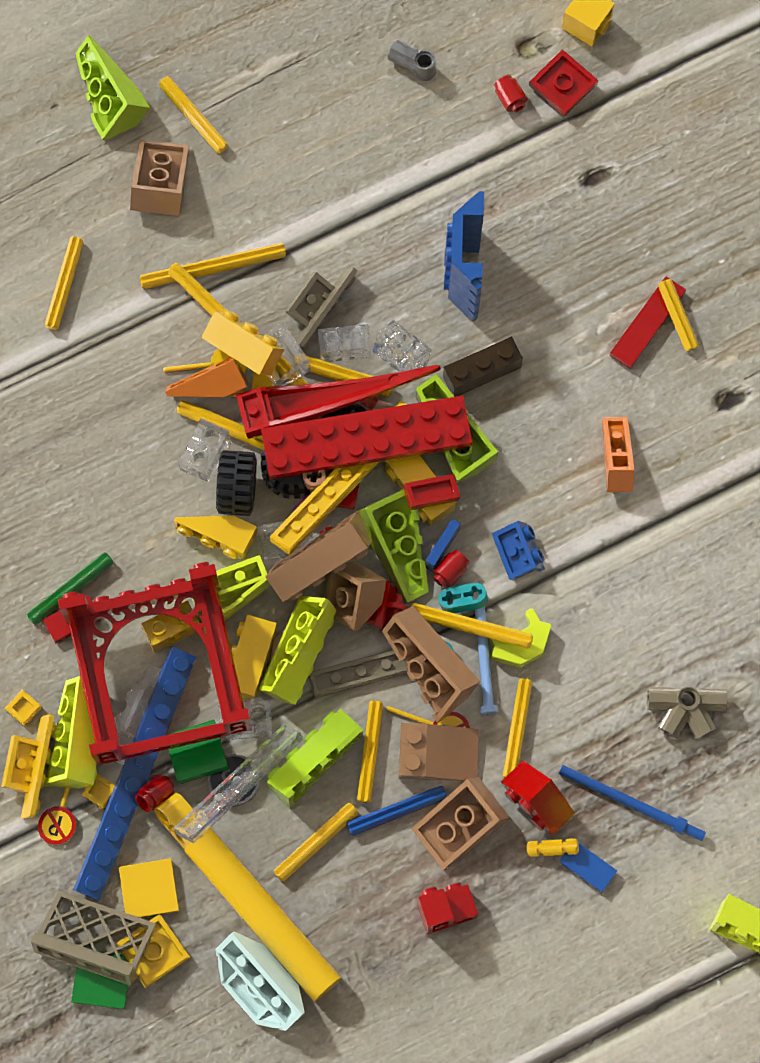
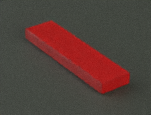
[609,276,686,369]

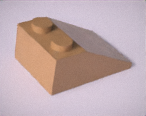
[130,139,189,216]
[398,723,479,781]
[411,777,510,870]

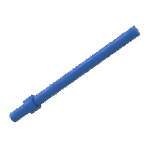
[559,765,706,841]

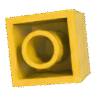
[562,0,615,47]

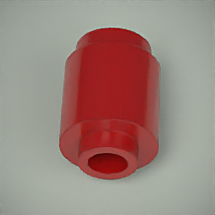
[494,75,528,113]
[432,550,470,588]
[135,774,174,812]

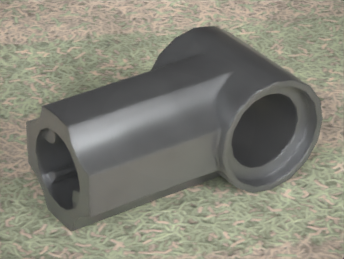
[388,40,436,81]

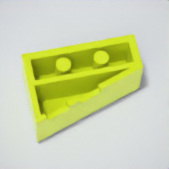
[192,555,270,634]

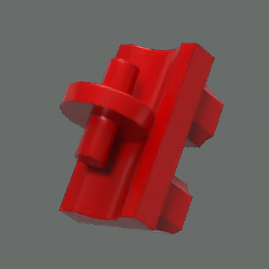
[365,581,408,632]

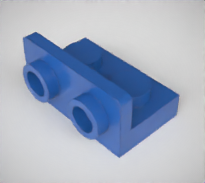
[491,521,545,581]

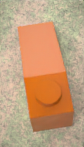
[165,357,248,397]
[602,417,634,492]

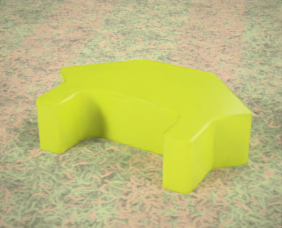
[488,609,551,668]

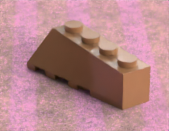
[382,606,480,723]

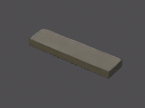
[308,650,408,699]

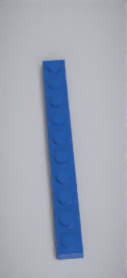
[73,647,196,900]

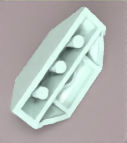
[215,931,305,1031]

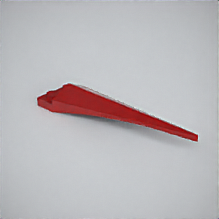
[236,365,441,439]

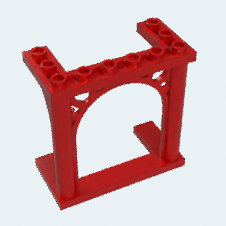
[57,562,252,766]

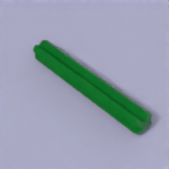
[27,552,114,625]

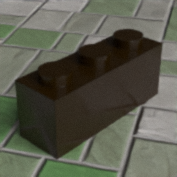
[443,336,523,397]

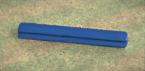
[347,786,447,836]

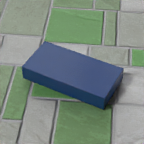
[425,519,461,571]
[559,843,617,893]

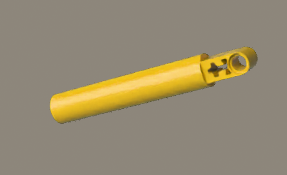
[154,793,342,1002]

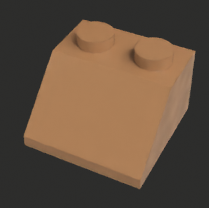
[325,561,386,631]

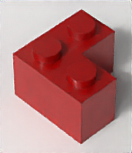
[501,761,575,835]
[417,882,478,935]

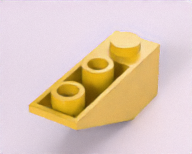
[174,516,258,560]

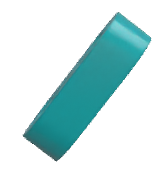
[438,583,488,613]

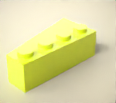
[710,894,760,953]

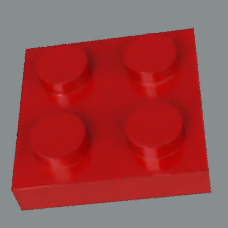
[529,49,598,117]

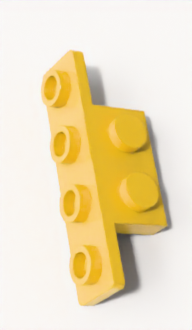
[1,714,55,820]

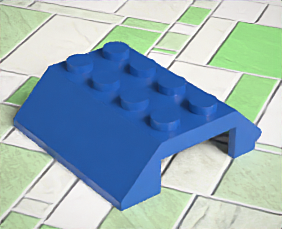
[444,191,484,321]

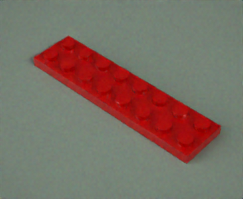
[261,395,472,479]

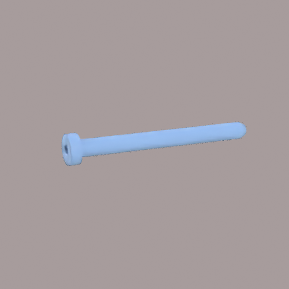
[475,606,498,716]

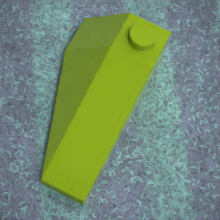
[75,36,150,140]
[355,490,429,603]

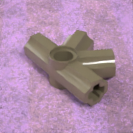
[647,687,728,739]

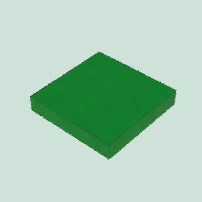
[167,719,229,785]
[71,951,128,1010]

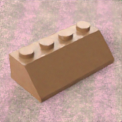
[265,511,371,602]

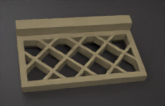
[31,890,157,986]

